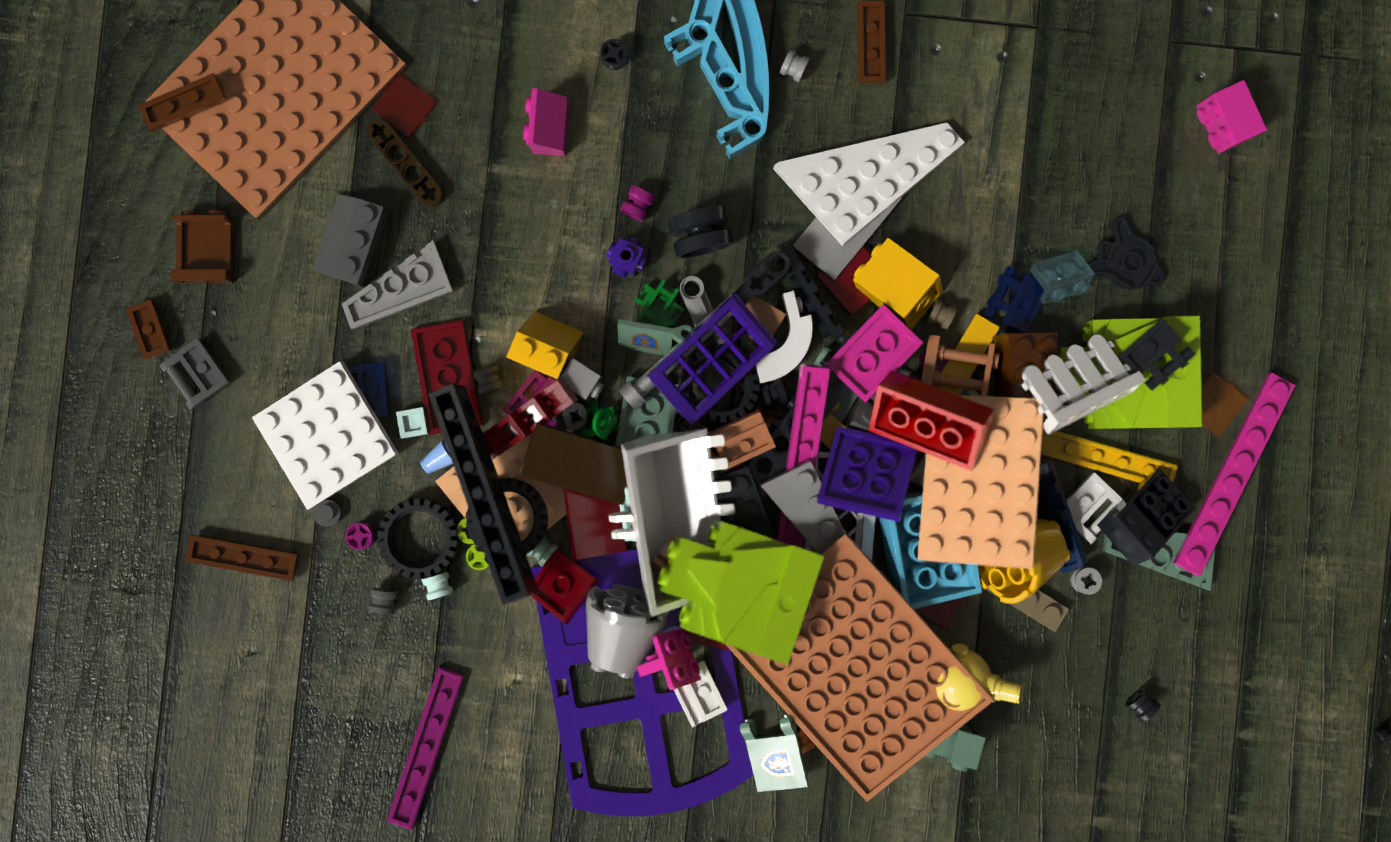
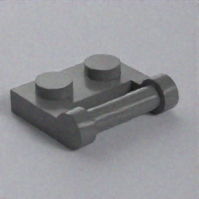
[160,338,231,410]

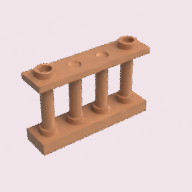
[921,335,1000,397]

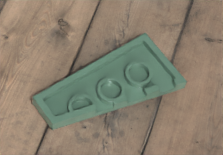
[1103,532,1215,591]

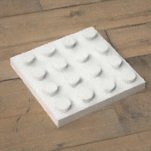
[252,361,399,510]

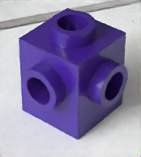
[606,237,647,278]

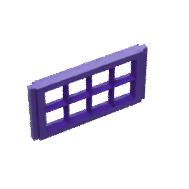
[647,294,777,425]

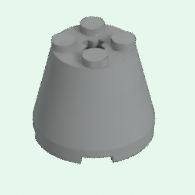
[586,584,669,678]

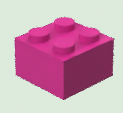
[1196,80,1267,154]

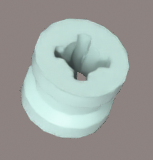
[422,572,454,600]

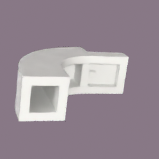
[755,291,812,384]

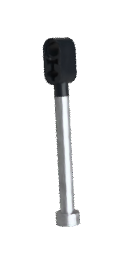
[618,251,790,410]

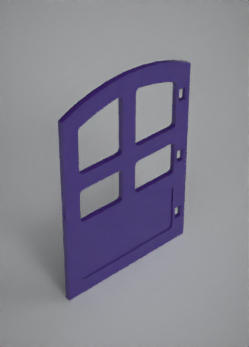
[531,549,753,816]

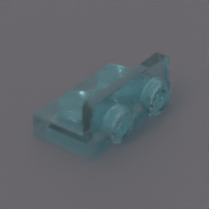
[1030,250,1095,304]

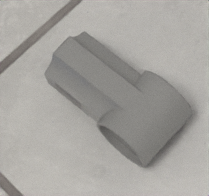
[680,276,713,327]

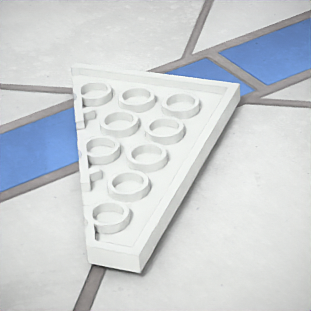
[773,123,965,246]

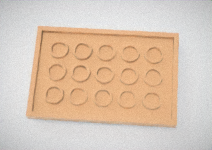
[918,395,1044,569]

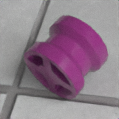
[345,522,377,550]

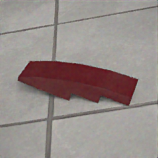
[483,377,578,460]

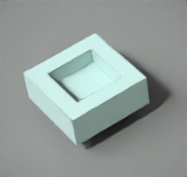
[396,407,429,439]

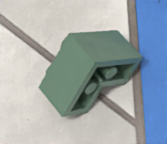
[925,725,985,772]

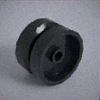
[667,205,734,259]

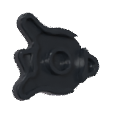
[1084,217,1164,290]

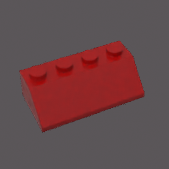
[868,370,995,471]

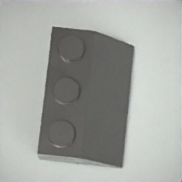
[312,194,390,288]

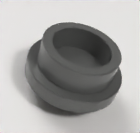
[313,500,341,527]

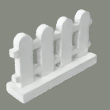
[1022,334,1146,435]

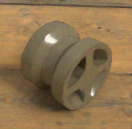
[925,298,957,332]

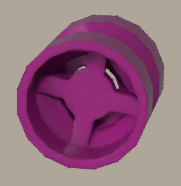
[620,185,655,222]

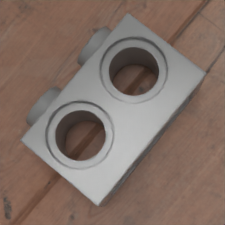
[560,358,605,401]

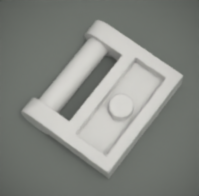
[1066,472,1122,545]

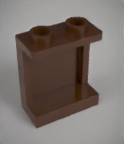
[171,210,234,283]

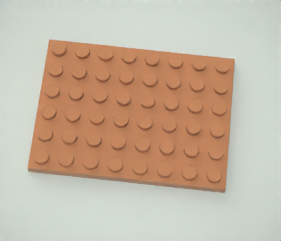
[145,0,407,220]
[725,532,994,802]

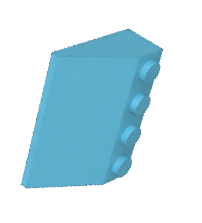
[879,491,982,609]

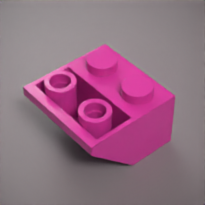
[523,88,569,156]

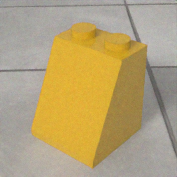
[853,238,943,330]
[506,311,584,380]

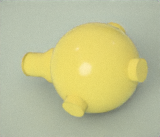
[936,644,1024,711]

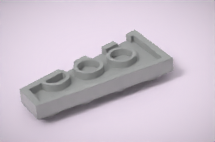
[342,240,454,330]

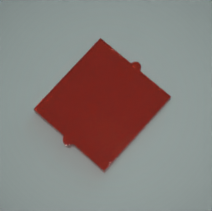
[372,74,436,138]

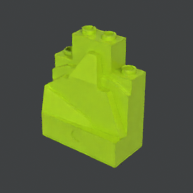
[1058,316,1202,429]
[658,521,824,665]

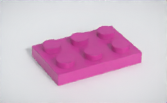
[825,304,923,403]

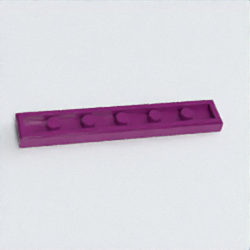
[386,666,465,830]

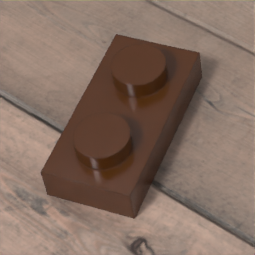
[125,299,173,360]

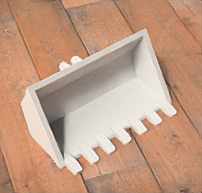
[609,428,737,617]

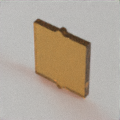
[1201,372,1248,437]

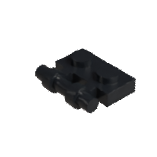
[1119,318,1195,391]

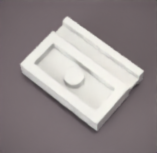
[674,660,728,727]

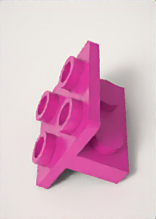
[637,628,701,690]

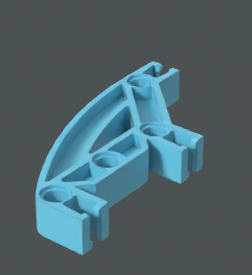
[664,0,769,159]

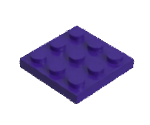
[817,426,918,522]

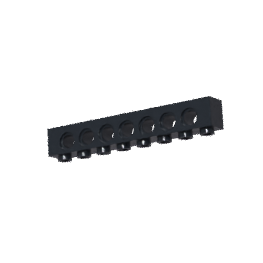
[737,328,858,499]
[429,384,539,605]

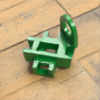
[634,279,686,328]
[573,399,620,443]

